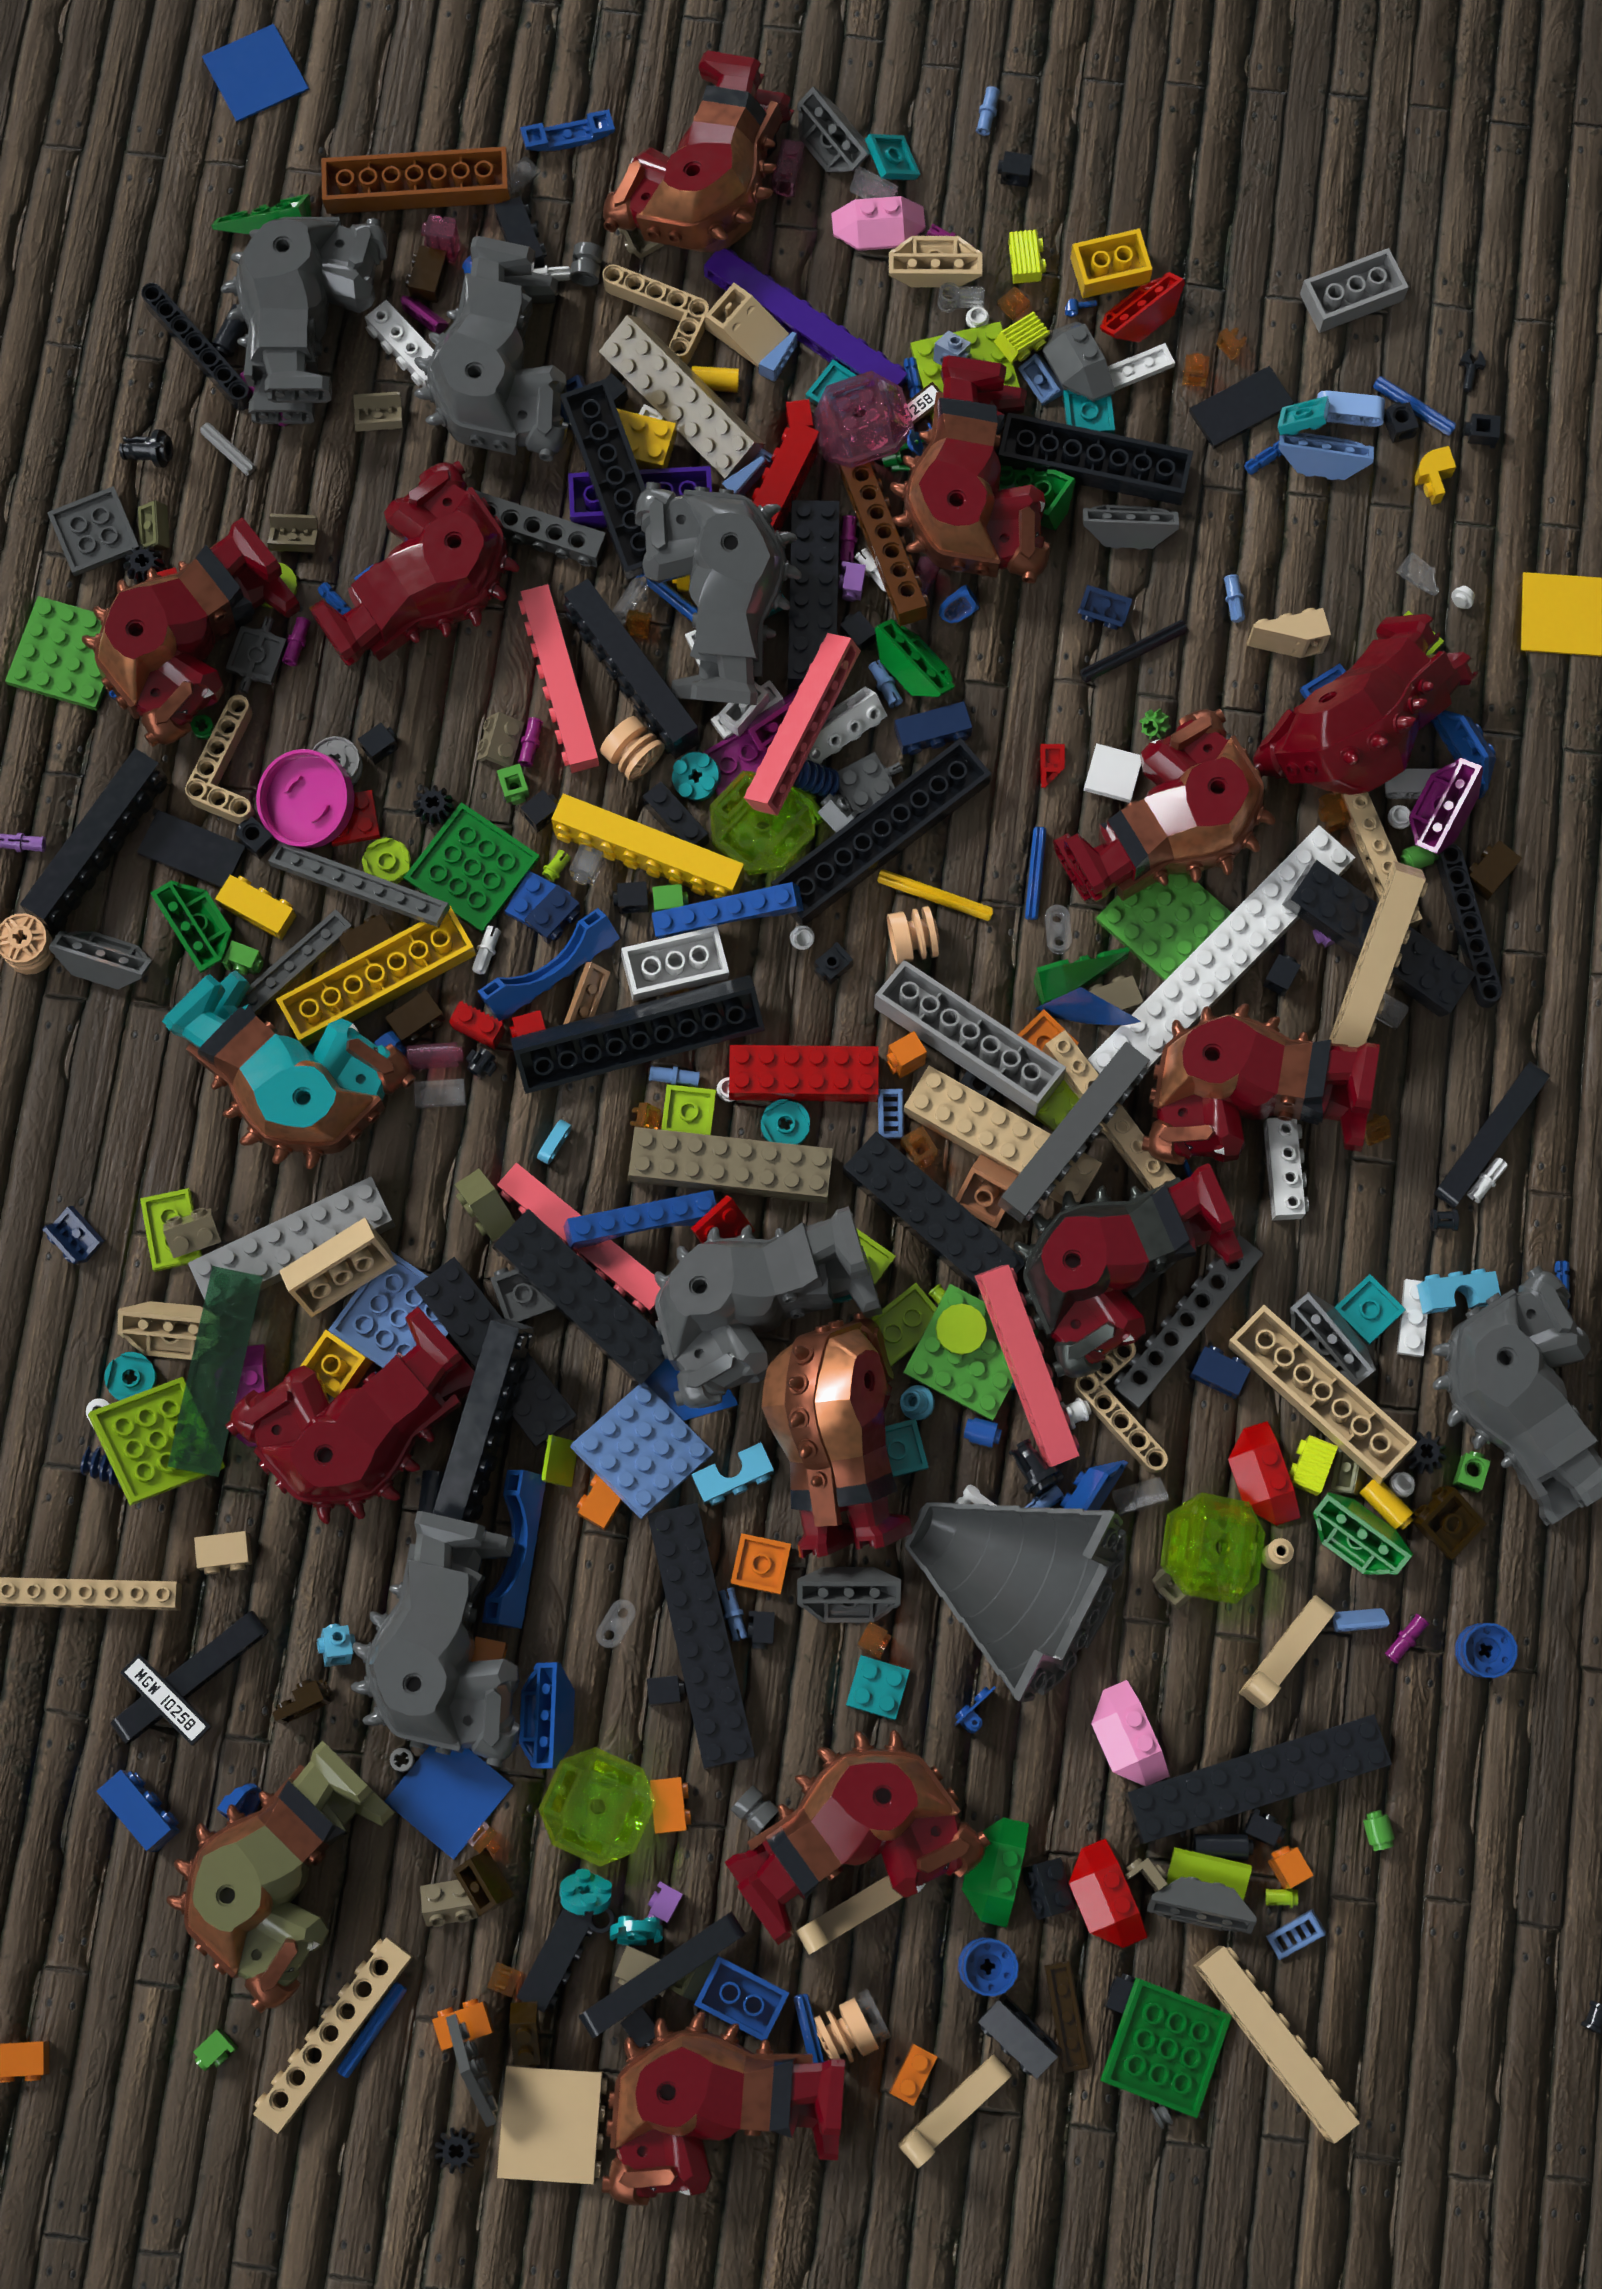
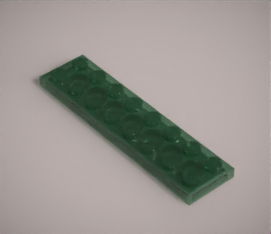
[167,1266,263,1477]

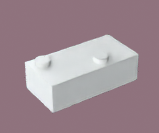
[621,926,729,1001]

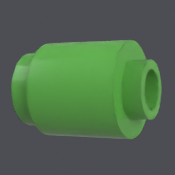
[1400,845,1439,869]
[1363,1810,1395,1851]

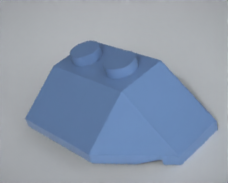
[1279,433,1374,480]

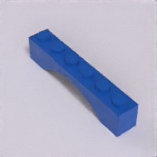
[652,882,804,939]
[478,908,620,1021]
[563,1190,716,1250]
[482,1470,546,1629]

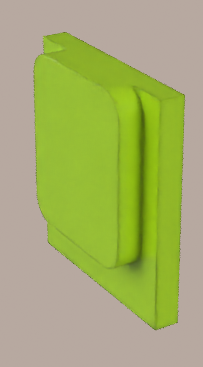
[541,1435,577,1487]

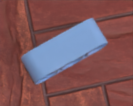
[1317,391,1385,427]

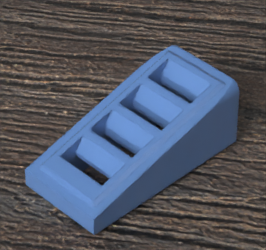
[758,332,797,382]
[722,456,772,496]
[878,1089,904,1139]
[1266,1909,1326,1960]

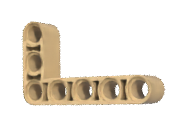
[603,264,709,365]
[185,695,255,825]
[1074,1343,1168,1474]
[1239,1595,1336,1710]
[796,1875,903,1955]
[898,2054,1012,2169]

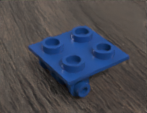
[954,1686,996,1733]

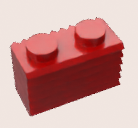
[449,1001,505,1050]

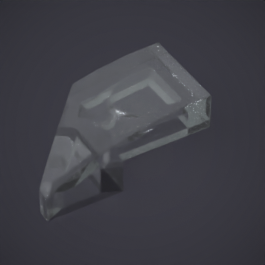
[1396,552,1439,596]

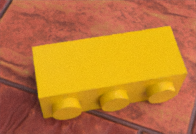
[215,875,296,940]

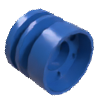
[1455,1623,1517,1678]
[958,1937,1018,1997]

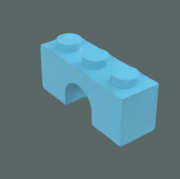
[1417,1269,1501,1314]
[691,1442,774,1506]

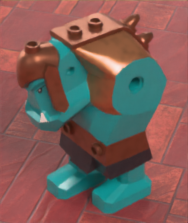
[162,970,416,1169]

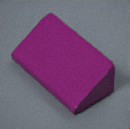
[401,296,449,334]

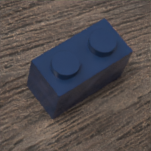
[1190,1346,1251,1399]

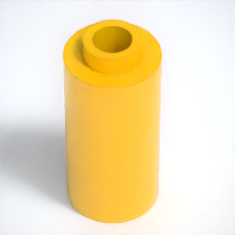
[692,366,739,393]
[1359,1479,1413,1530]

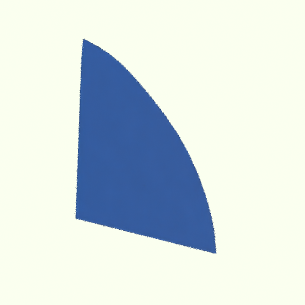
[1035,987,1141,1025]
[644,1359,738,1421]

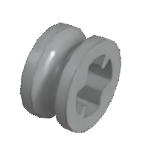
[390,1748,414,1772]

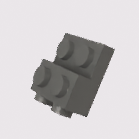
[490,1268,555,1322]

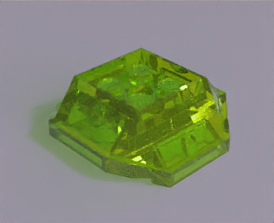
[710,771,815,875]
[1160,1492,1265,1604]
[538,1747,656,1867]

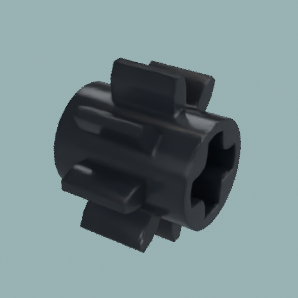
[466,1048,497,1079]

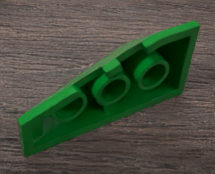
[211,194,311,234]
[999,465,1075,531]
[1033,947,1130,1005]

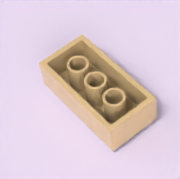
[279,1217,397,1318]

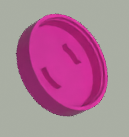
[256,749,355,849]

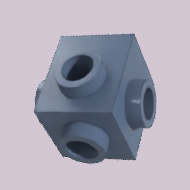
[933,330,972,365]

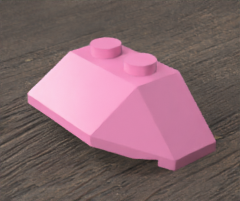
[832,196,925,251]
[1091,1680,1170,1787]

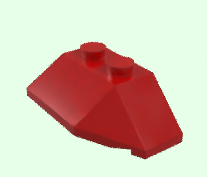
[1100,272,1185,342]
[1228,1421,1301,1526]
[1068,1838,1147,1948]

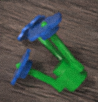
[881,422,932,472]

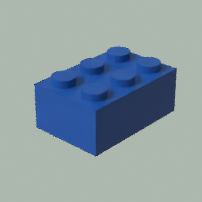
[97,1770,180,1852]
[694,1956,789,2040]

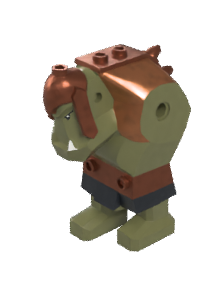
[166,1741,396,2014]

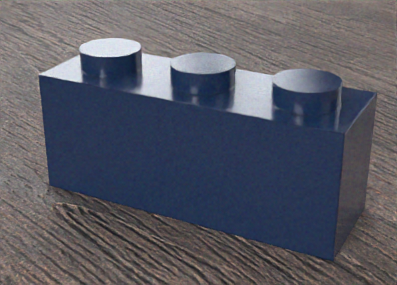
[894,701,972,755]

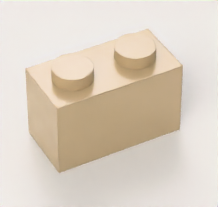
[194,1531,252,1574]

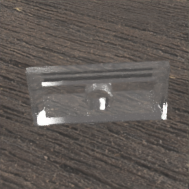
[850,166,898,199]
[612,576,648,625]
[1111,1477,1169,1516]

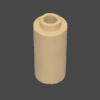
[1261,1538,1294,1570]

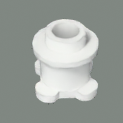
[1060,1397,1091,1430]

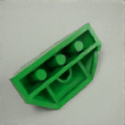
[875,619,955,697]
[150,880,232,973]
[1313,1492,1413,1575]
[962,1817,1029,1928]

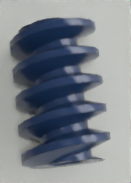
[792,760,840,798]
[80,1444,122,1489]

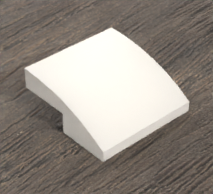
[1083,743,1141,803]

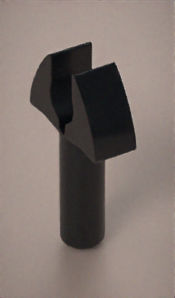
[1459,349,1486,392]

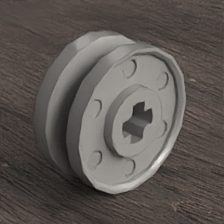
[313,736,363,785]

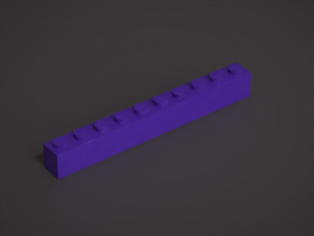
[704,248,907,404]

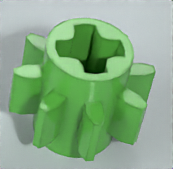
[1139,709,1171,740]

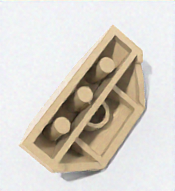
[889,236,982,288]
[118,1301,220,1360]

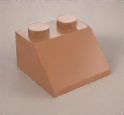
[955,1154,1018,1228]

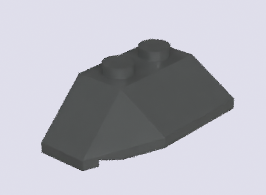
[797,87,869,173]
[1043,322,1115,402]
[1083,505,1179,550]
[49,931,152,990]
[1290,1292,1376,1386]
[797,1567,901,1623]
[1147,1877,1257,1934]

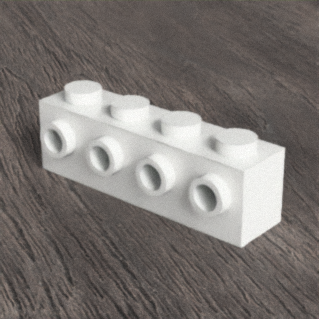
[365,300,434,387]
[806,686,887,764]
[1263,1118,1309,1220]

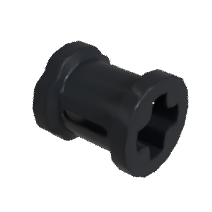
[1430,1209,1459,1232]
[1581,2000,1602,2035]

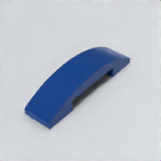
[520,109,615,151]

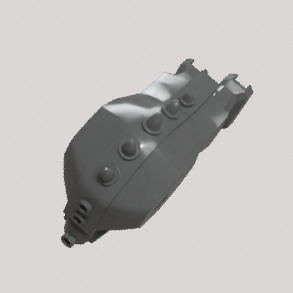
[221,217,388,424]
[414,236,569,461]
[635,482,802,705]
[654,1206,883,1408]
[1432,1265,1602,1526]
[351,1511,520,1767]

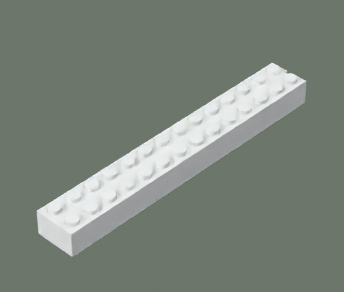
[1087,825,1355,1087]

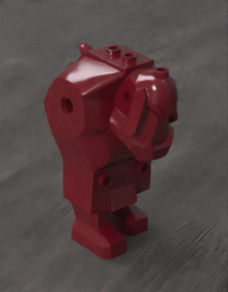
[309,460,519,666]
[1253,614,1478,795]
[225,1306,475,1524]

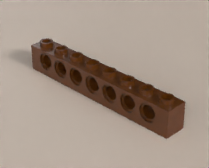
[839,452,930,626]

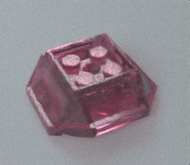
[812,371,915,468]

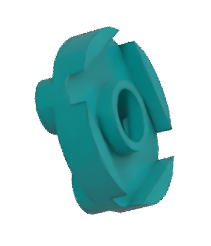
[672,752,721,801]
[761,1099,810,1145]
[104,1352,157,1400]
[559,1869,612,1915]
[610,1916,663,1946]

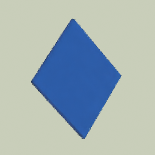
[202,24,309,122]
[384,1746,513,1860]

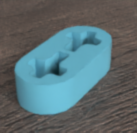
[537,1119,572,1165]

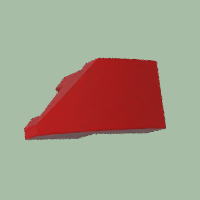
[1040,744,1065,788]

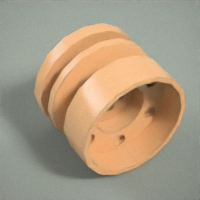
[600,716,665,781]
[887,906,939,965]
[0,913,55,975]
[814,1998,879,2063]

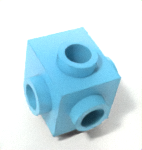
[317,1624,355,1667]

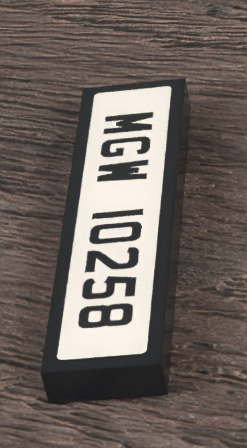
[120,1654,212,1746]

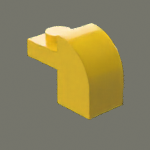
[1415,446,1456,505]

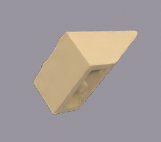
[705,283,789,367]
[1247,608,1331,658]

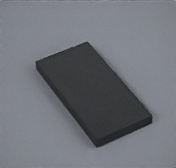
[1189,365,1294,449]
[137,810,247,889]

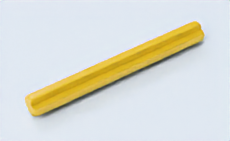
[877,869,994,921]

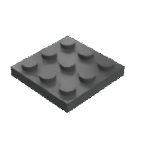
[47,486,140,577]
[446,2013,498,2127]

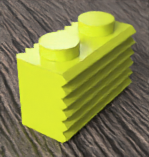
[1008,229,1046,284]
[994,312,1050,364]
[1288,1435,1338,1496]

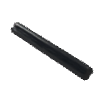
[1080,620,1188,682]

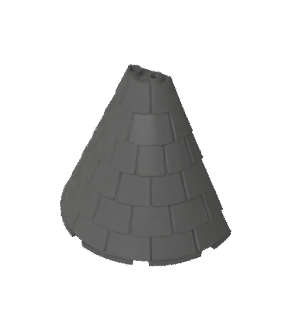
[905,1502,1127,1702]

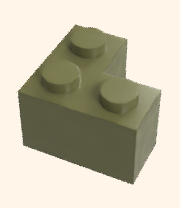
[454,1169,515,1242]

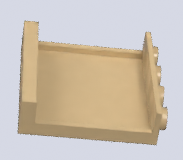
[497,2065,608,2184]

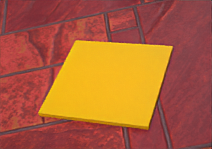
[1521,572,1602,657]

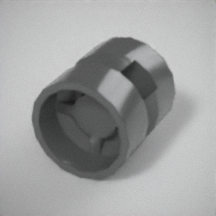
[569,242,603,286]
[730,1785,779,1835]

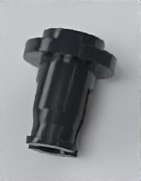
[119,429,173,468]
[1009,1439,1064,1496]

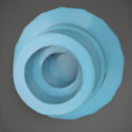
[900,1385,935,1420]

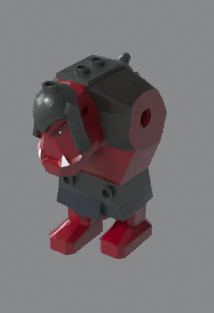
[1014,1163,1244,1378]

